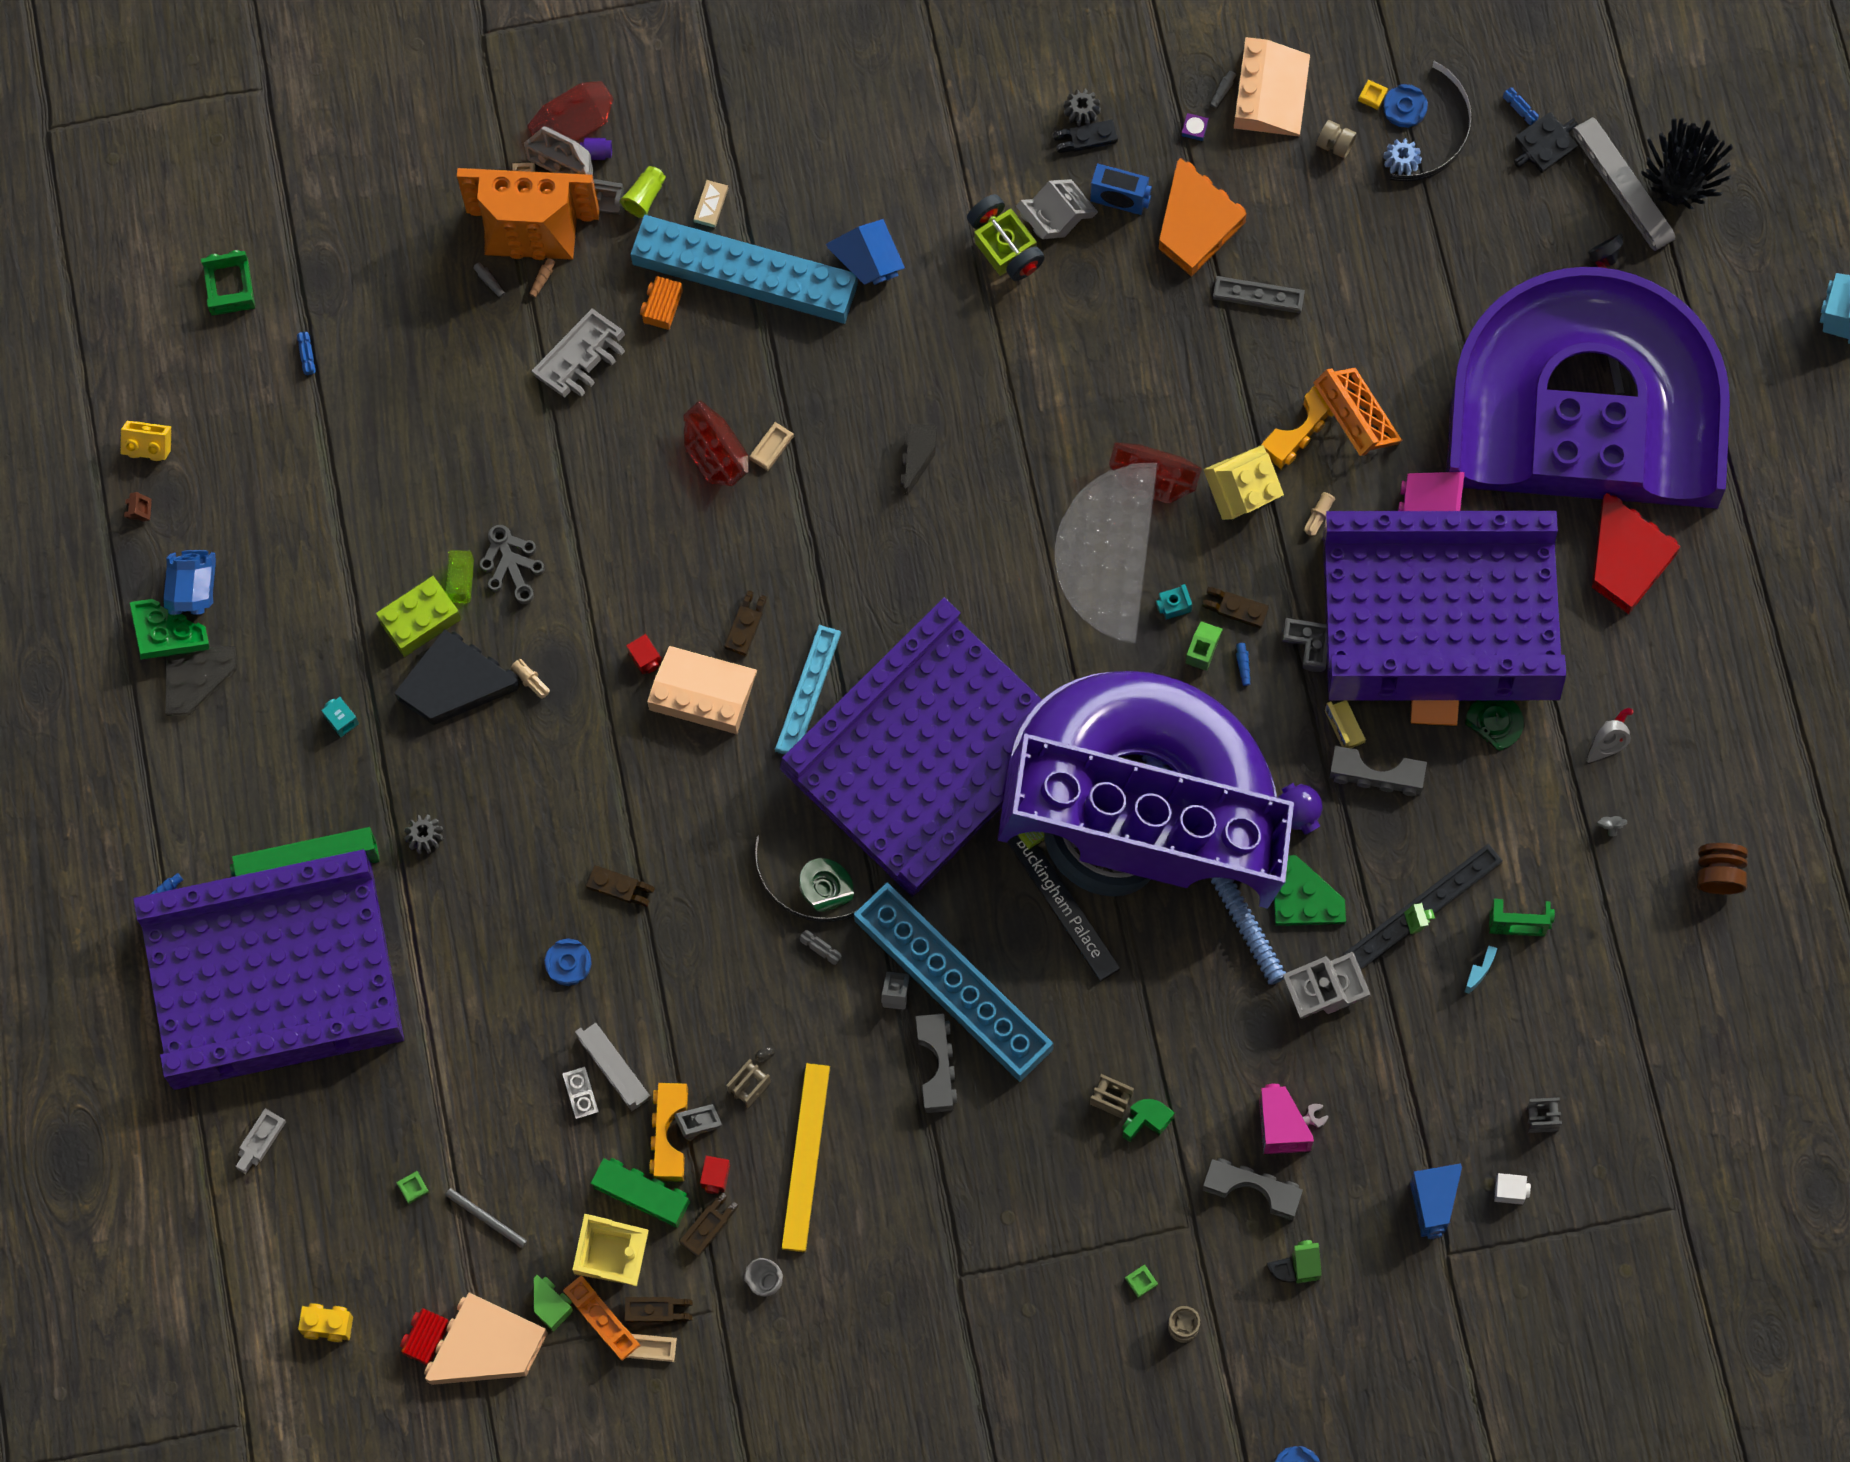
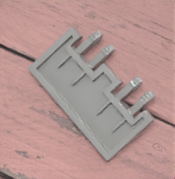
[532,309,625,398]

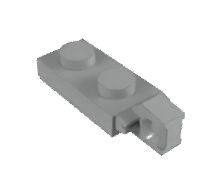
[236,1108,286,1174]

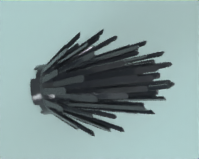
[1641,118,1733,209]

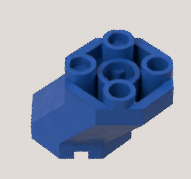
[164,550,216,615]

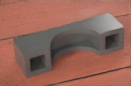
[1329,746,1427,796]
[916,1014,957,1113]
[1202,1158,1303,1221]

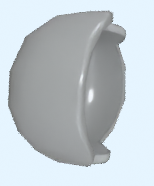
[744,1258,783,1297]

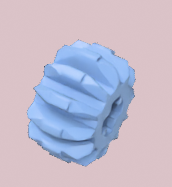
[1383,138,1422,175]

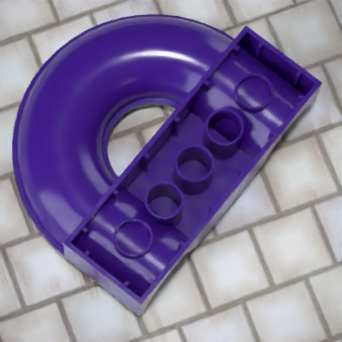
[1446,267,1730,509]
[998,671,1294,908]

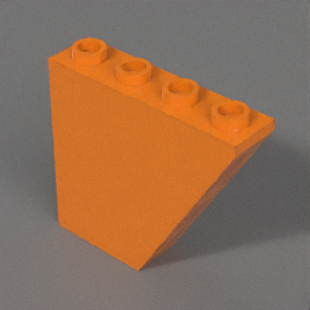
[1159,158,1247,277]

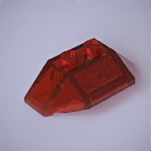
[527,81,614,141]
[684,401,748,486]
[1109,443,1202,503]

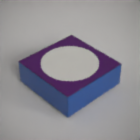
[1182,113,1209,141]

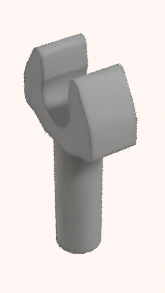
[1303,1104,1328,1128]

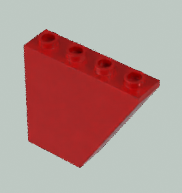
[1592,493,1681,614]

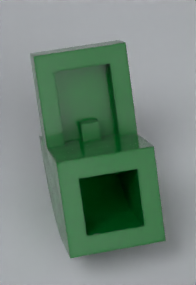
[1122,1099,1175,1142]

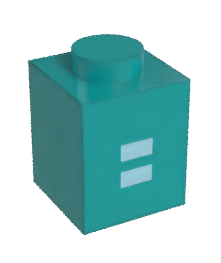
[322,697,359,737]

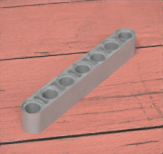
[1573,117,1675,251]

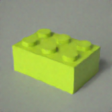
[376,576,461,657]

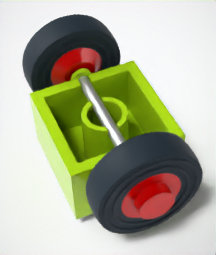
[967,194,1045,281]

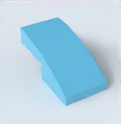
[1465,946,1497,993]

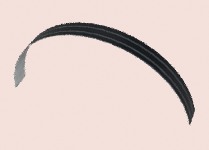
[1390,61,1471,181]
[756,837,858,922]

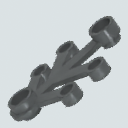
[480,525,545,604]

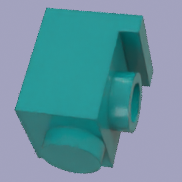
[1156,584,1193,620]

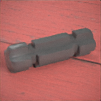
[799,930,842,965]

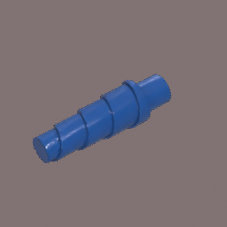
[1236,643,1250,686]
[150,873,183,894]

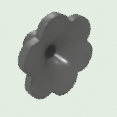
[1597,816,1627,836]

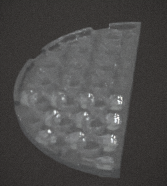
[1055,463,1157,644]

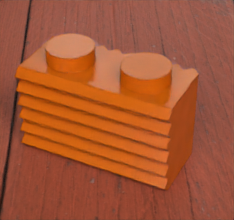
[640,276,683,330]

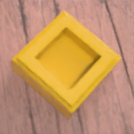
[1358,80,1388,110]

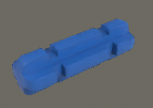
[1503,88,1539,125]
[297,332,316,375]

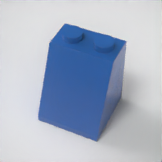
[826,219,905,285]
[1410,1163,1462,1239]

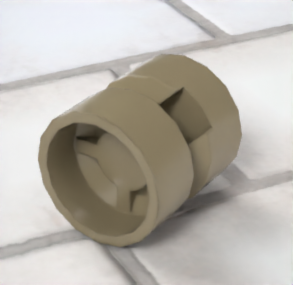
[1316,120,1357,159]
[1168,1306,1200,1343]

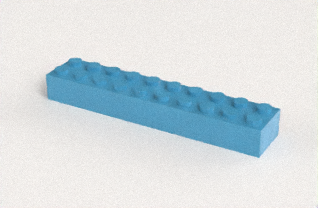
[631,215,858,324]
[854,882,1053,1082]

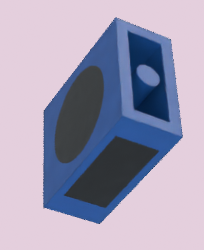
[1090,163,1152,215]

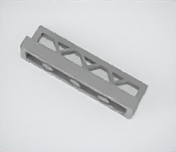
[575,1023,651,1111]

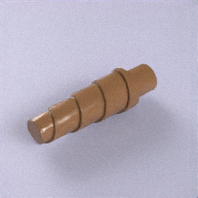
[529,258,555,298]

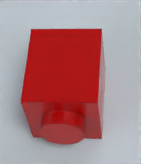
[626,634,662,675]
[700,1156,730,1194]

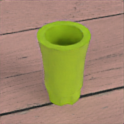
[620,166,666,218]

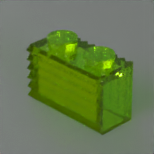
[445,550,474,603]

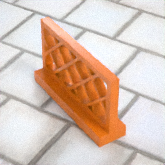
[1313,368,1402,456]

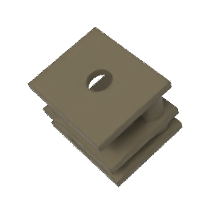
[726,1059,771,1108]
[1090,1074,1134,1118]

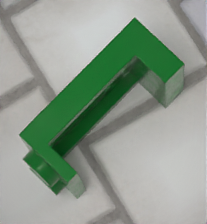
[201,250,256,316]
[1489,899,1555,936]

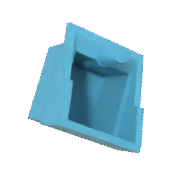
[1820,273,1850,344]

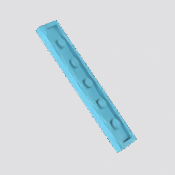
[775,625,841,754]

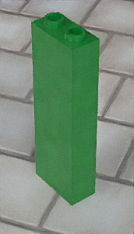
[230,827,380,877]

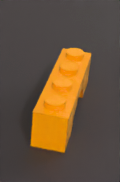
[1261,385,1334,469]
[650,1083,688,1182]

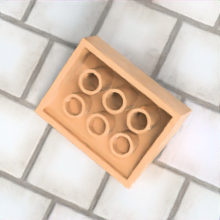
[1234,37,1310,136]
[647,646,757,734]

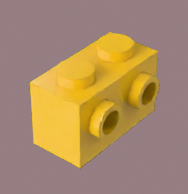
[121,421,171,461]
[298,1303,353,1342]

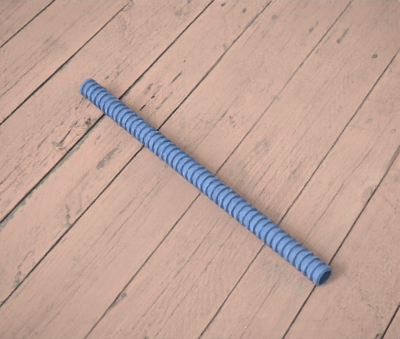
[1140,754,1286,985]

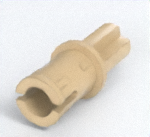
[1304,492,1335,536]
[511,659,550,699]

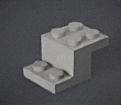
[1016,179,1098,239]
[1283,952,1371,1019]

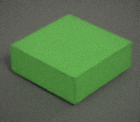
[396,1171,429,1204]
[1125,1265,1158,1298]

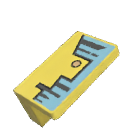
[1325,700,1366,748]

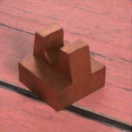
[124,492,152,522]

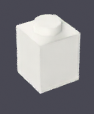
[1494,1173,1531,1204]

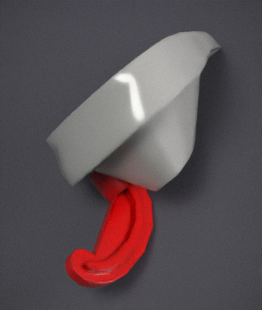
[1587,708,1633,763]

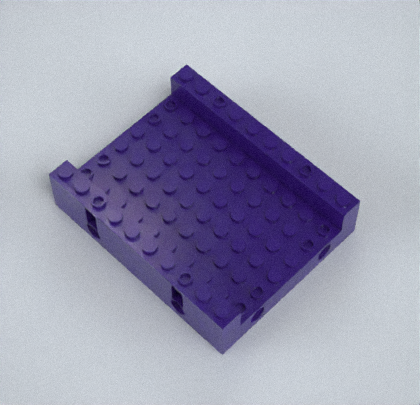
[1323,511,1566,700]
[780,597,1042,898]
[133,849,405,1090]

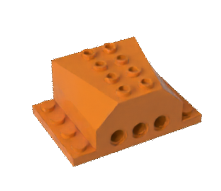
[457,168,600,260]

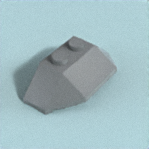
[524,126,593,176]

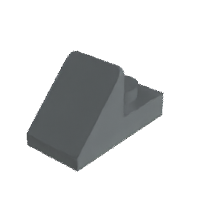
[881,972,910,1010]
[674,1104,722,1141]

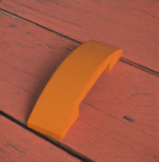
[563,1275,641,1361]

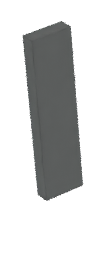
[1213,276,1305,314]

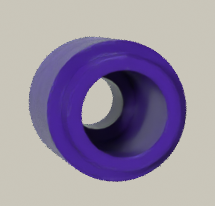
[580,138,612,160]

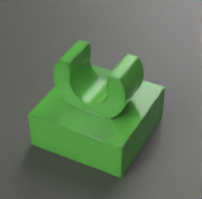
[1404,903,1435,934]

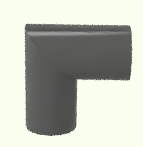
[1281,618,1327,672]

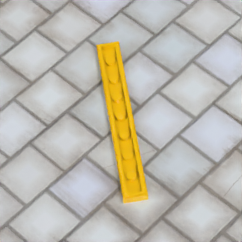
[782,1063,830,1252]

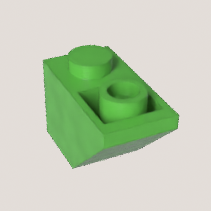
[1186,622,1223,671]
[1292,1240,1322,1283]
[534,1275,573,1332]

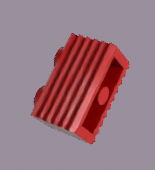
[400,1308,449,1365]

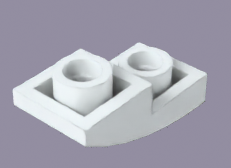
[563,1067,599,1119]

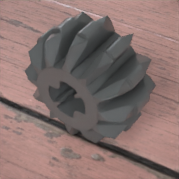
[1064,88,1101,127]
[404,814,444,854]

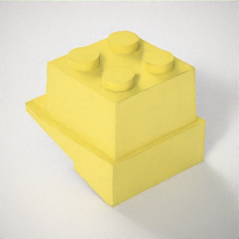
[1203,445,1284,520]
[573,1214,649,1286]

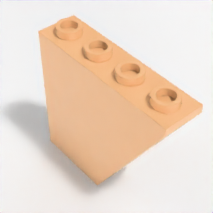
[424,1293,548,1385]

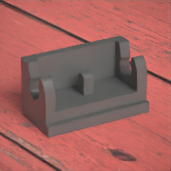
[593,179,624,215]

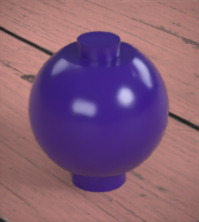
[1278,783,1322,835]

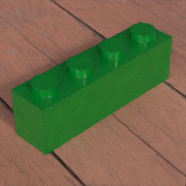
[591,1158,690,1228]

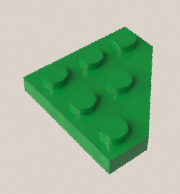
[130,599,209,660]
[1274,855,1346,926]

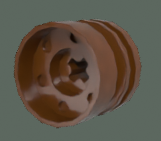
[1697,843,1748,895]

